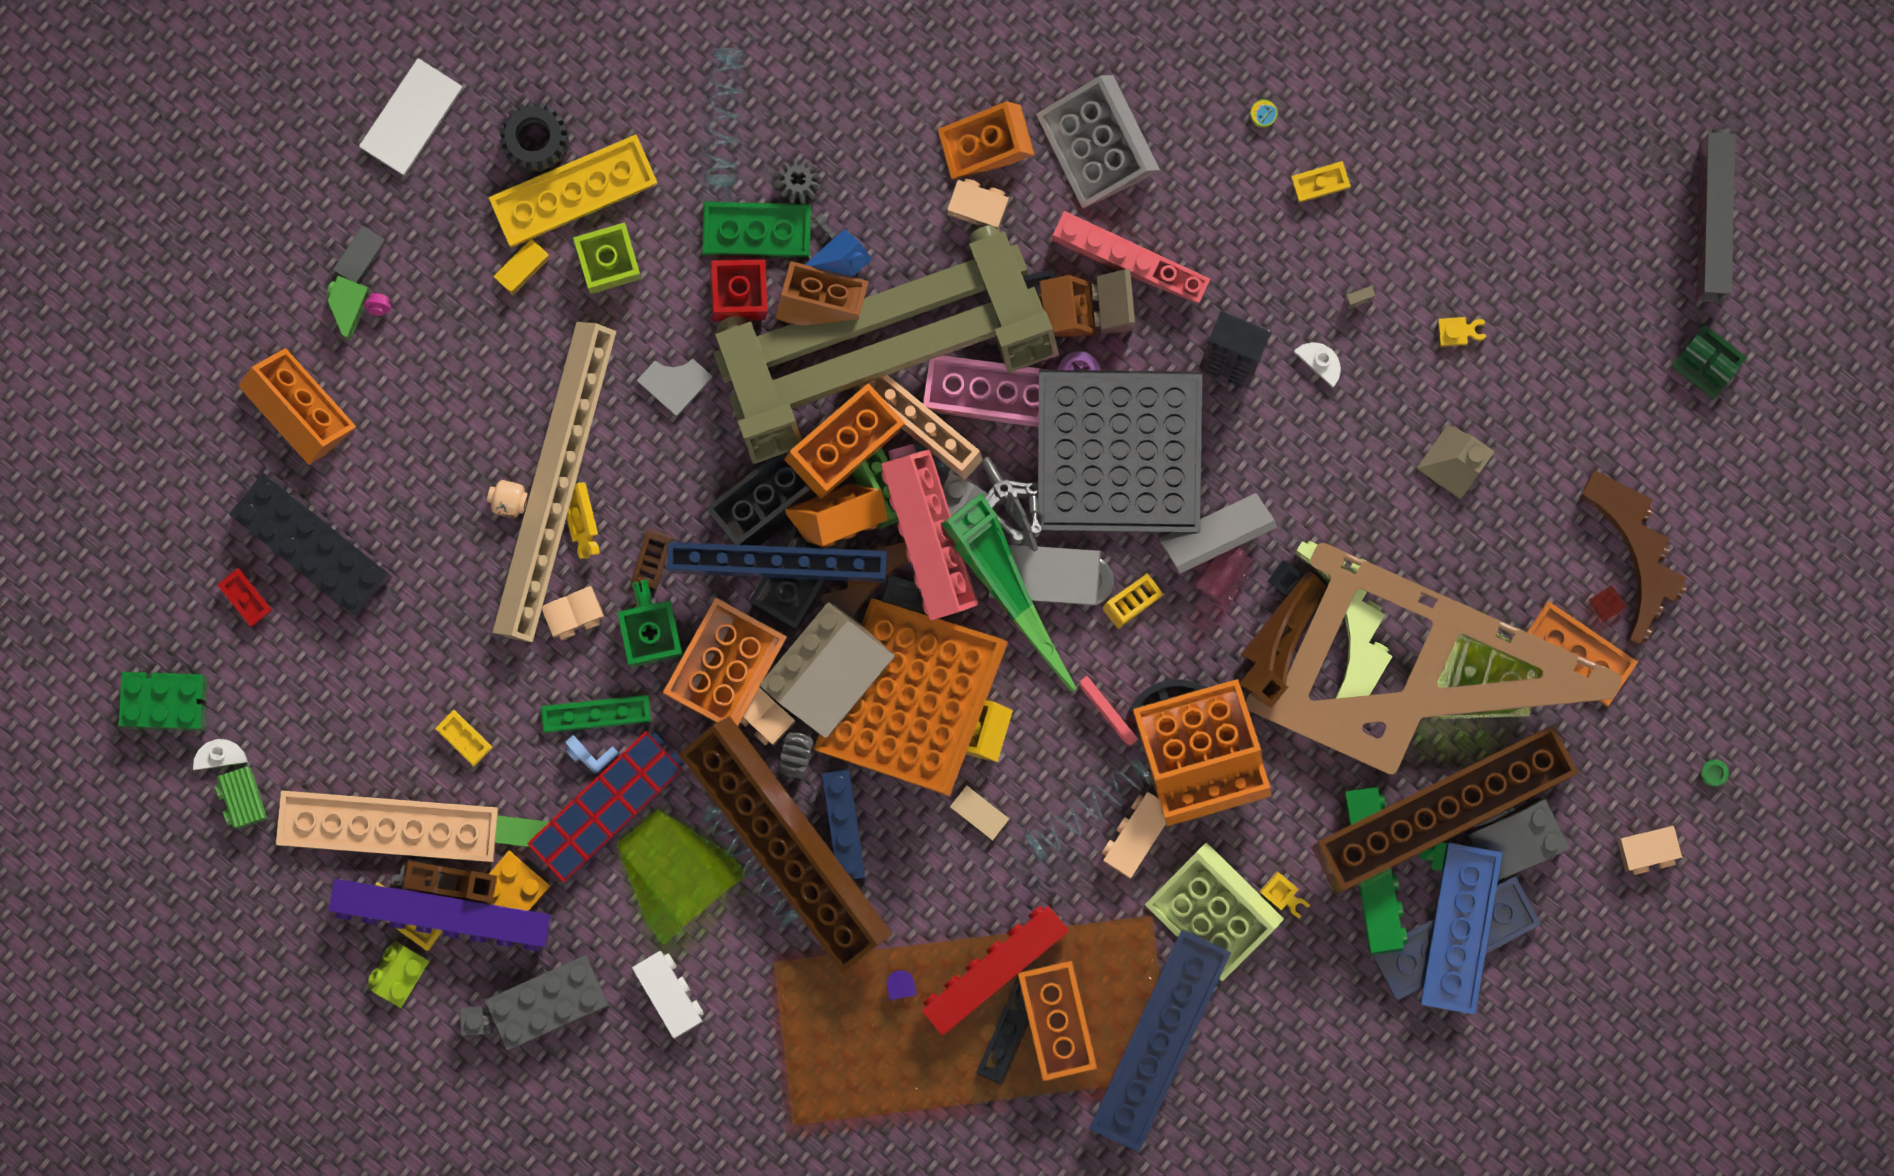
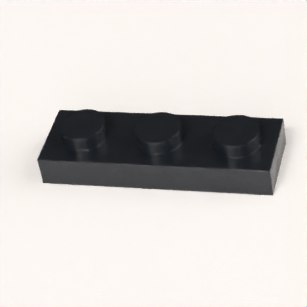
[882,575,965,625]

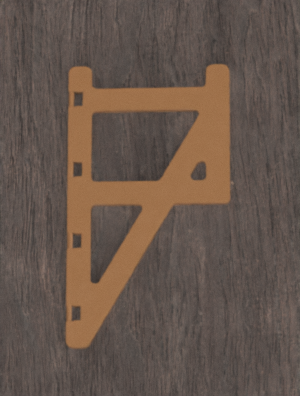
[1246,543,1622,775]

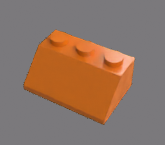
[785,484,888,548]

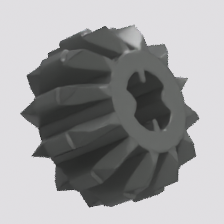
[776,158,821,204]
[778,732,813,779]

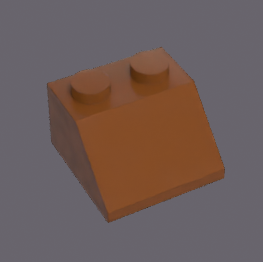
[1039,275,1097,337]

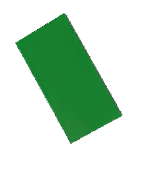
[702,202,811,259]

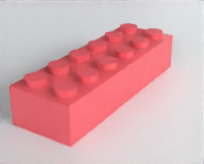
[881,449,979,621]

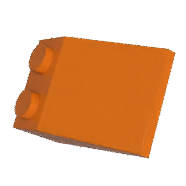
[938,101,1035,180]

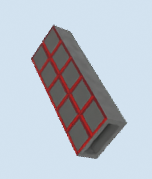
[1696,129,1735,302]

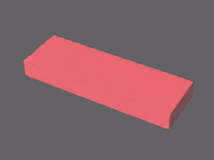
[1079,676,1138,747]

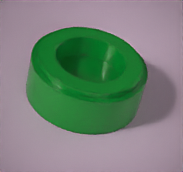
[1700,759,1729,787]

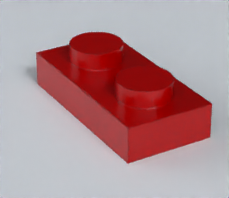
[217,568,273,627]

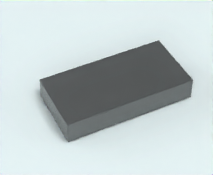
[333,225,386,283]

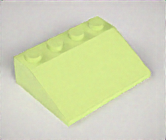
[1145,842,1284,981]

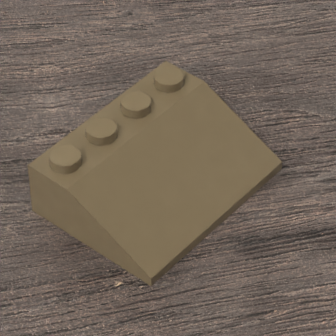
[759,602,896,738]

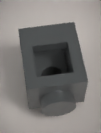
[460,1007,492,1036]

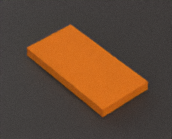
[1527,601,1638,707]

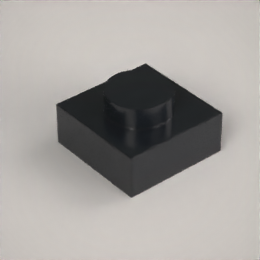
[1267,560,1304,596]

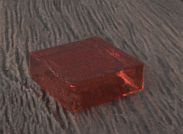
[1589,585,1627,622]

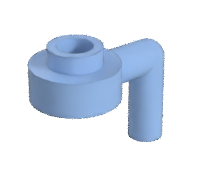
[565,735,619,774]

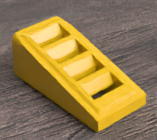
[1103,573,1164,629]

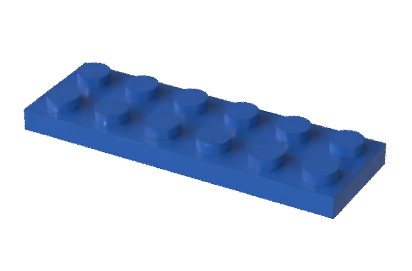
[1420,843,1502,1015]

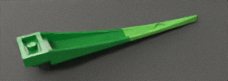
[941,493,1076,691]

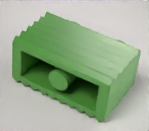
[215,766,268,830]

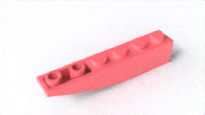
[1051,211,1210,304]

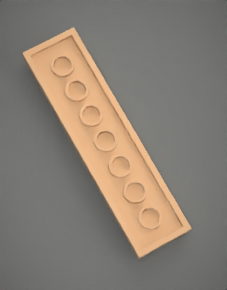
[276,791,499,862]

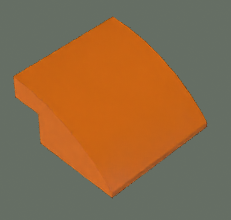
[1133,679,1272,826]

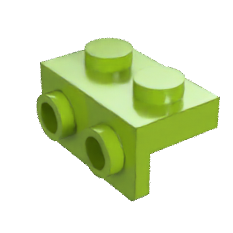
[367,941,430,1008]

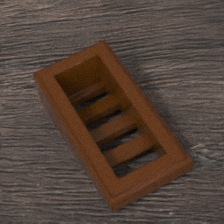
[631,528,674,590]

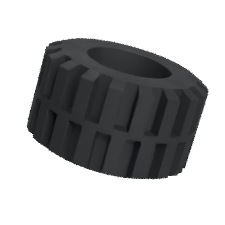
[499,102,569,174]

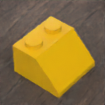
[966,700,1013,762]

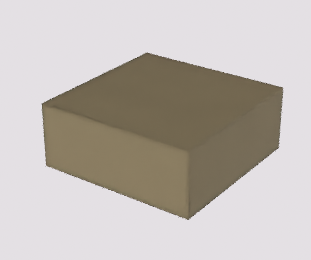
[1344,286,1376,309]

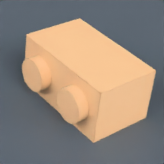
[947,179,1009,228]
[1617,826,1682,875]

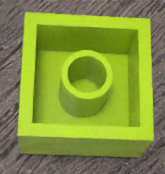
[573,223,642,294]

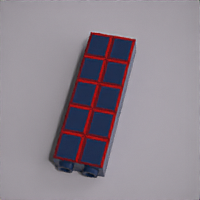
[527,731,684,884]

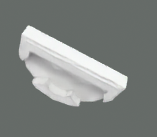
[1294,342,1341,388]
[193,739,248,770]

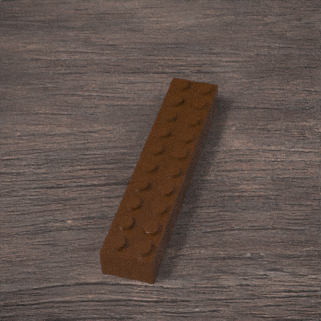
[679,716,893,973]
[1311,725,1579,896]

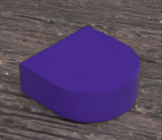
[887,970,917,1000]

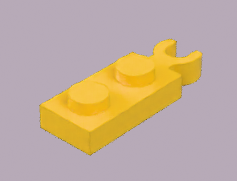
[566,482,599,559]

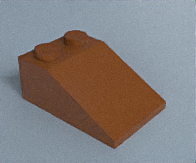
[775,261,869,326]

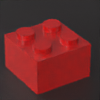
[710,260,768,322]

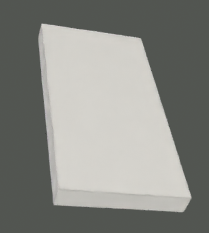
[359,58,463,176]

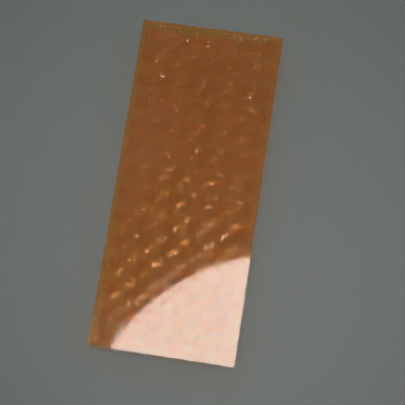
[774,916,1160,1125]

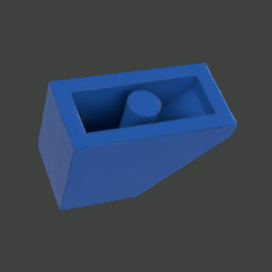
[805,229,872,277]

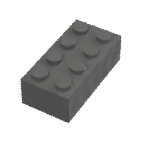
[485,955,610,1051]

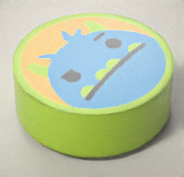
[1250,100,1277,128]

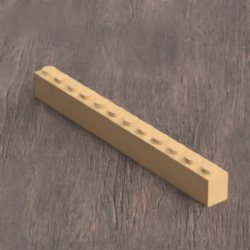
[493,322,616,642]

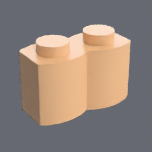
[542,586,605,640]
[740,688,796,746]

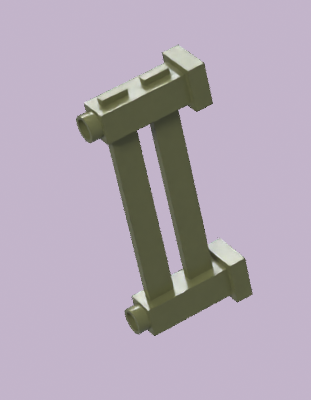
[713,225,1059,464]

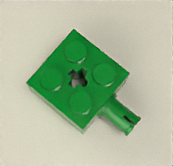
[617,580,683,668]

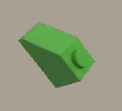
[326,276,371,341]

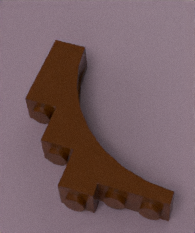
[1579,470,1687,647]

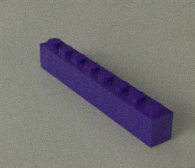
[329,879,552,952]

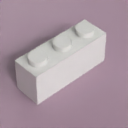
[632,951,704,1039]

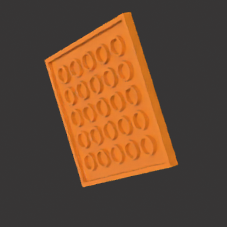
[814,598,1008,796]

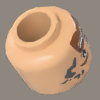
[487,480,528,518]

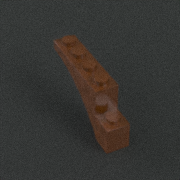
[822,538,910,619]
[1239,571,1327,708]

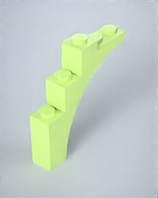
[1295,541,1392,699]

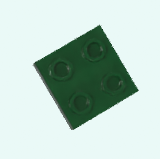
[1671,325,1747,400]

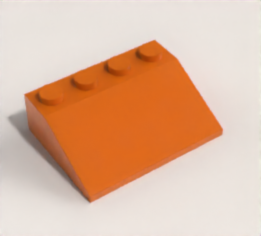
[663,597,787,726]

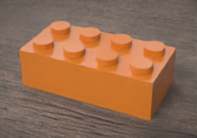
[785,383,905,500]
[1018,961,1097,1081]

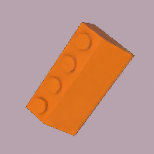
[238,348,356,465]

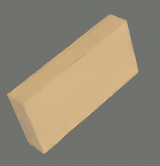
[950,786,1009,841]

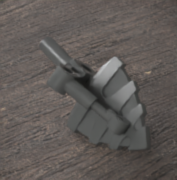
[981,457,1041,551]

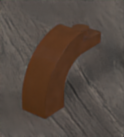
[401,860,497,903]

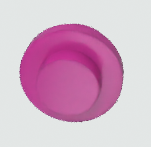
[364,293,391,316]

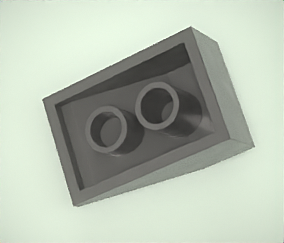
[1467,797,1569,880]

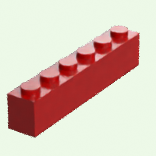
[921,905,1069,1036]

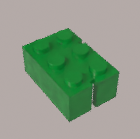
[119,672,208,731]

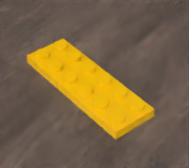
[489,134,658,248]

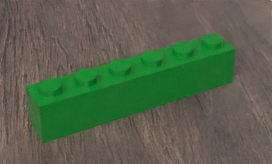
[1344,787,1408,956]

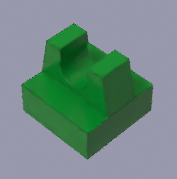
[1420,843,1447,872]

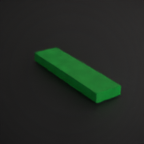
[541,695,652,734]

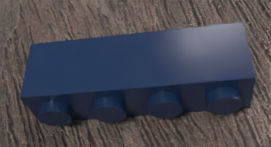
[822,770,866,881]

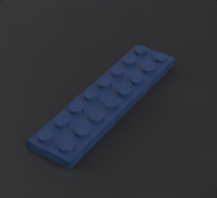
[1089,929,1231,1152]

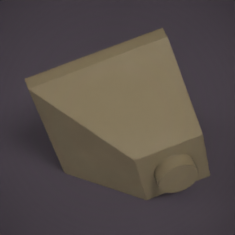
[1416,425,1495,500]

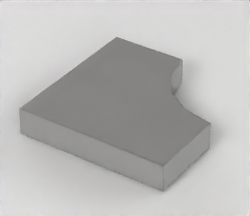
[637,359,713,417]

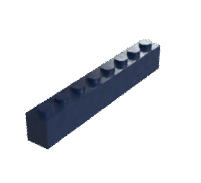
[667,542,887,582]

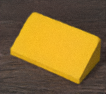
[493,239,550,296]

